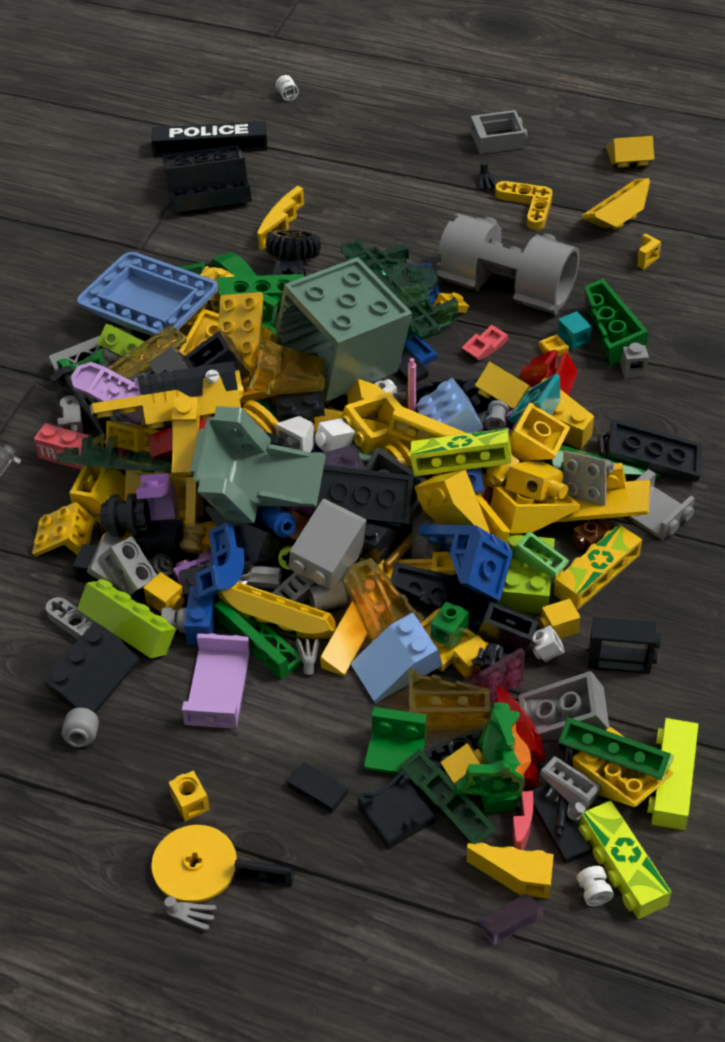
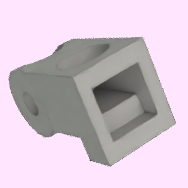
[57,396,84,434]

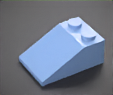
[350,613,443,703]

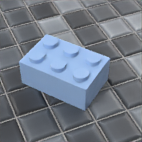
[416,378,483,433]

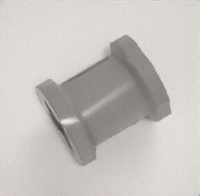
[485,400,509,430]

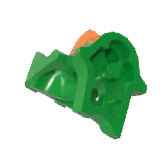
[454,703,531,804]

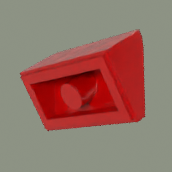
[555,352,578,396]

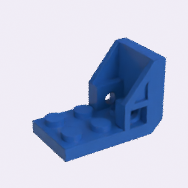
[419,525,513,601]

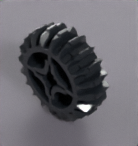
[265,229,321,260]

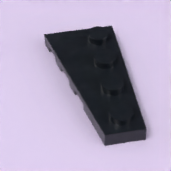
[389,562,489,630]

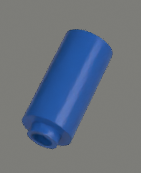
[255,506,296,537]

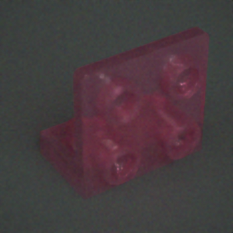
[462,648,525,707]

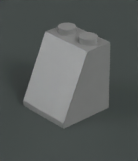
[288,499,366,590]

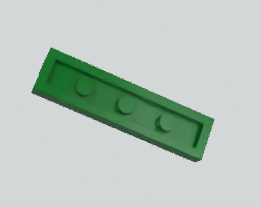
[214,600,304,680]

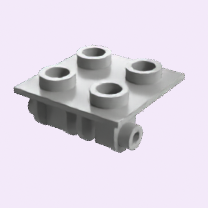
[563,451,614,506]

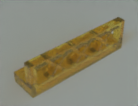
[107,324,186,379]

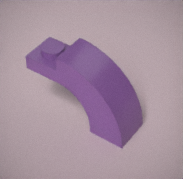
[136,473,180,521]

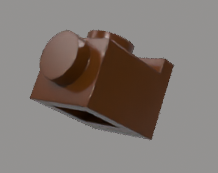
[572,518,612,552]

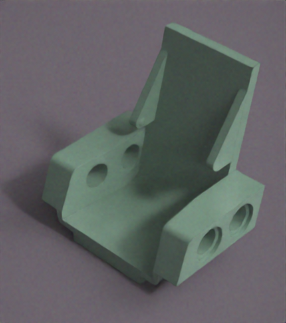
[190,406,326,523]

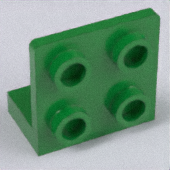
[364,707,427,775]

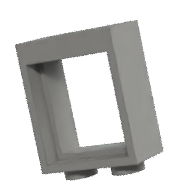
[471,110,528,154]

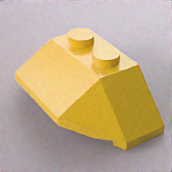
[581,178,650,230]

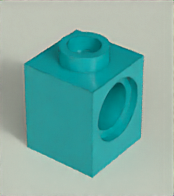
[557,312,592,350]

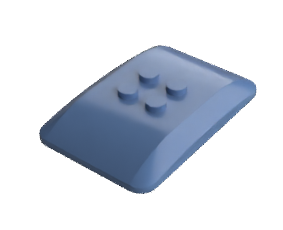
[77,252,218,338]

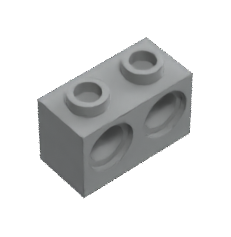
[99,536,157,596]

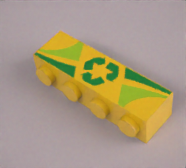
[554,524,642,610]

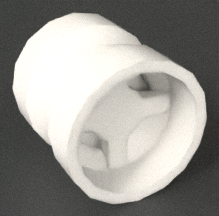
[275,75,299,101]
[577,866,614,906]

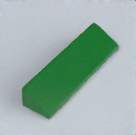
[558,717,674,780]

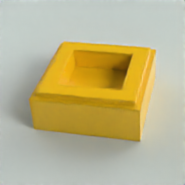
[538,334,569,357]

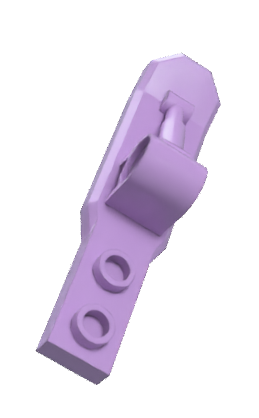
[71,362,172,428]

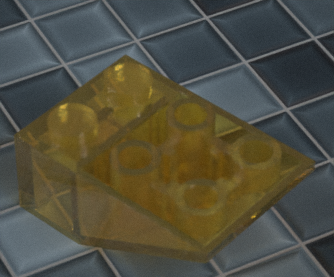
[248,339,325,395]

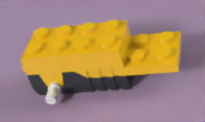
[90,362,244,430]

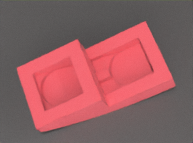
[462,325,509,360]
[512,791,533,850]

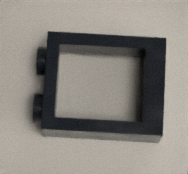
[588,617,661,674]

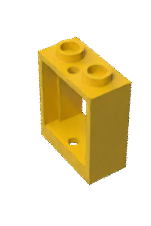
[341,391,401,454]

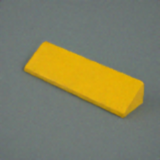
[387,405,468,442]
[320,584,386,676]

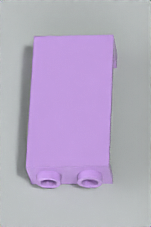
[182,633,250,729]

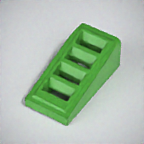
[512,531,570,578]

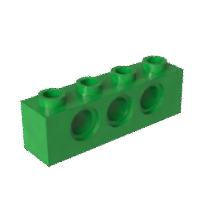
[217,274,304,309]

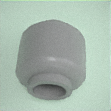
[62,707,99,747]

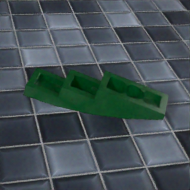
[399,748,496,844]

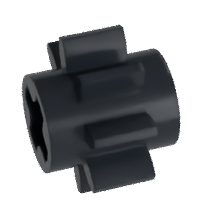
[475,643,509,676]

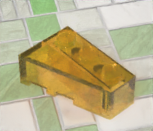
[409,668,491,730]

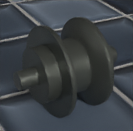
[148,553,175,576]

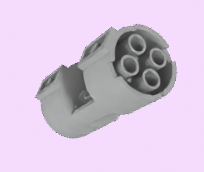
[436,213,579,315]

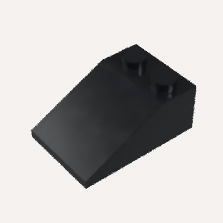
[205,505,289,564]

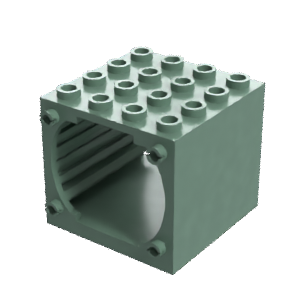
[275,257,412,402]

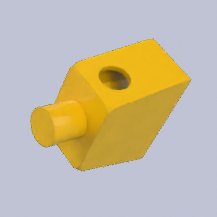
[505,460,568,501]

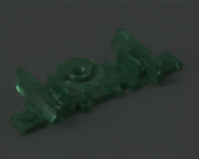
[340,238,459,341]
[57,433,172,473]

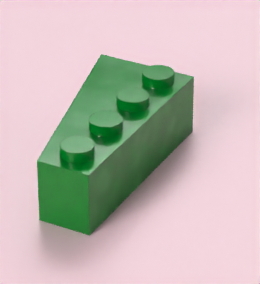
[584,279,648,366]

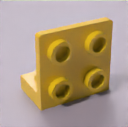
[32,502,94,556]

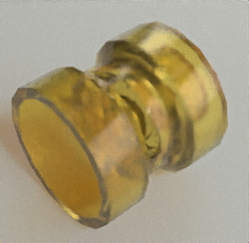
[179,523,207,554]

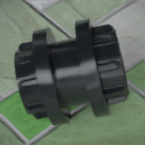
[100,493,152,538]

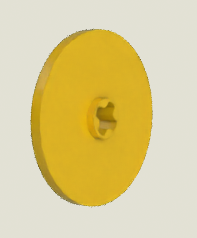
[152,825,237,903]

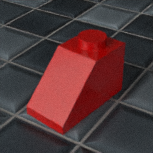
[520,349,558,388]

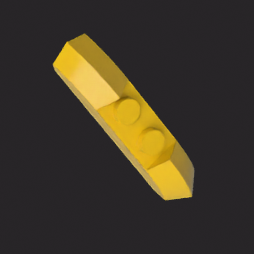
[217,582,337,640]

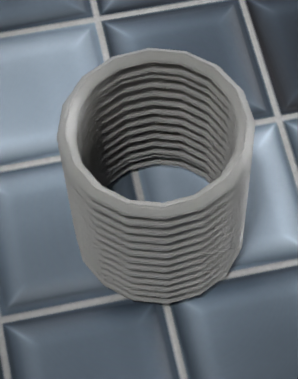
[309,580,347,611]

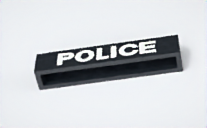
[151,121,268,157]

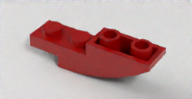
[495,686,546,790]

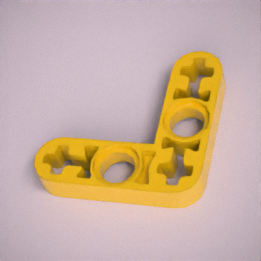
[495,181,552,230]

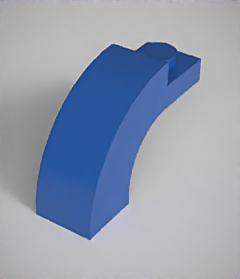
[195,522,244,598]

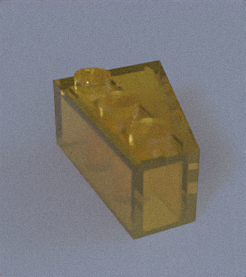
[342,558,424,643]

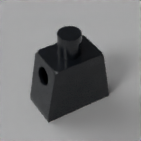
[133,520,195,567]

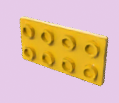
[218,292,263,383]
[555,463,651,522]

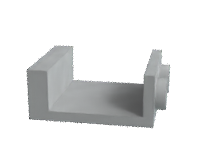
[626,469,695,540]

